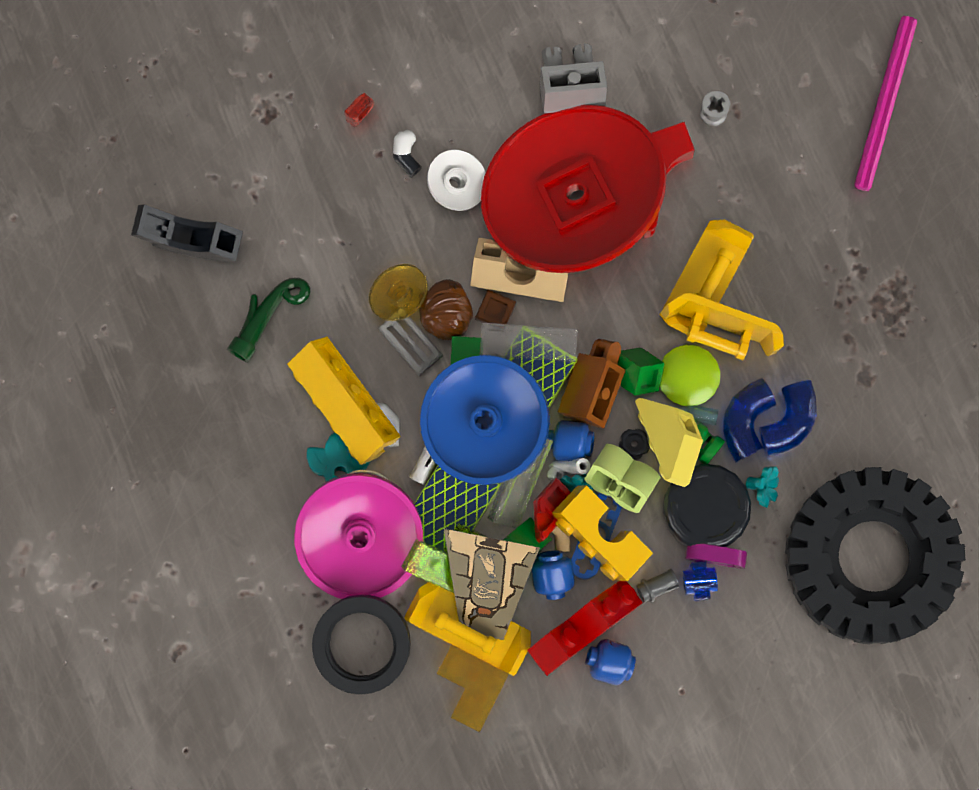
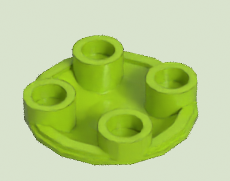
[660,345,720,408]

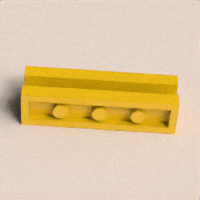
[287,336,401,465]

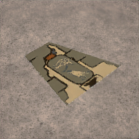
[444,529,540,640]

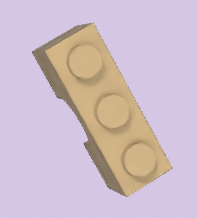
[470,238,569,302]

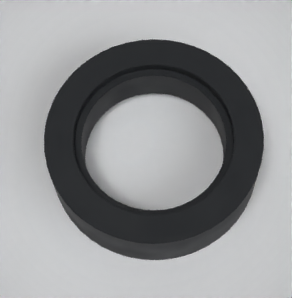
[312,595,411,694]

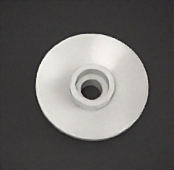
[427,150,486,211]

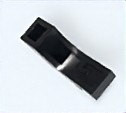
[131,205,243,261]

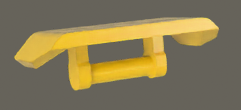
[659,219,754,335]
[661,293,784,361]
[404,580,531,676]

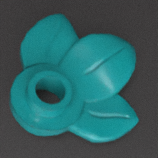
[307,432,370,482]

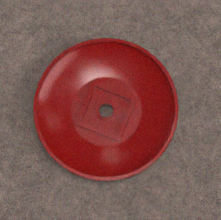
[481,105,667,273]

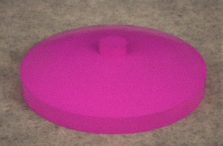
[294,473,423,599]

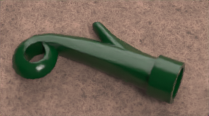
[227,278,310,363]

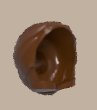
[419,279,473,340]

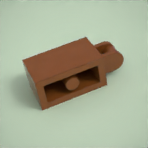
[557,339,625,429]

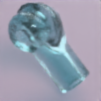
[683,405,719,425]

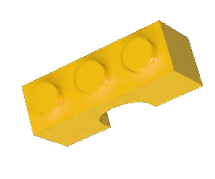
[552,485,653,581]

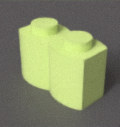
[584,443,661,513]

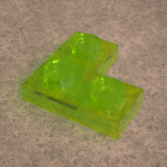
[401,523,486,593]

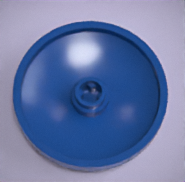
[420,355,550,485]

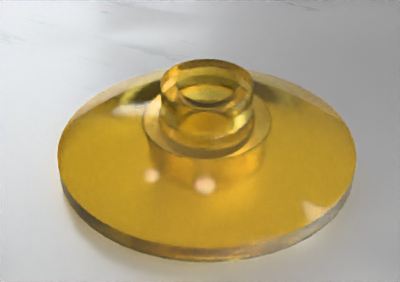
[369,264,428,321]

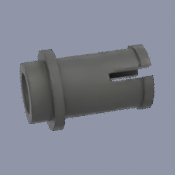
[636,569,680,603]

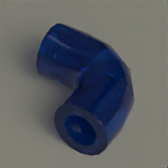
[723,378,776,463]
[759,380,818,457]

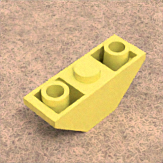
[635,398,703,487]

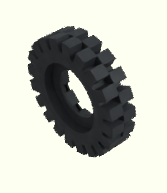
[785,467,966,645]

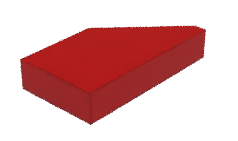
[533,478,571,543]

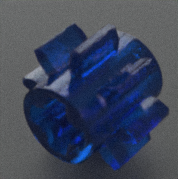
[683,561,718,601]

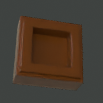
[475,290,516,332]

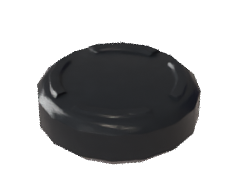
[663,464,751,547]

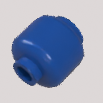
[547,420,595,461]
[531,550,575,600]
[585,639,636,686]

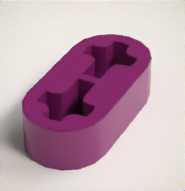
[685,544,747,569]

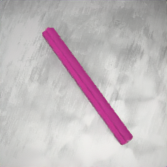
[854,16,917,191]

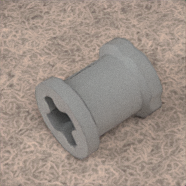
[700,91,730,126]

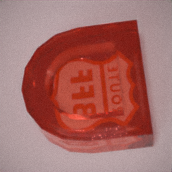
[344,93,374,127]

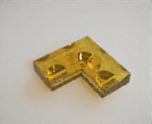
[437,645,509,732]

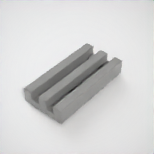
[378,308,443,376]

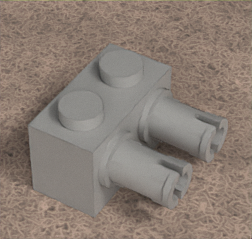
[540,44,608,114]

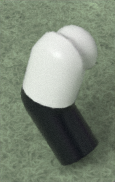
[393,130,422,177]

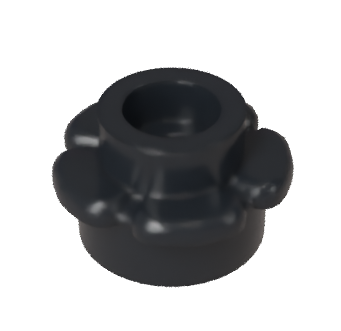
[619,429,650,460]

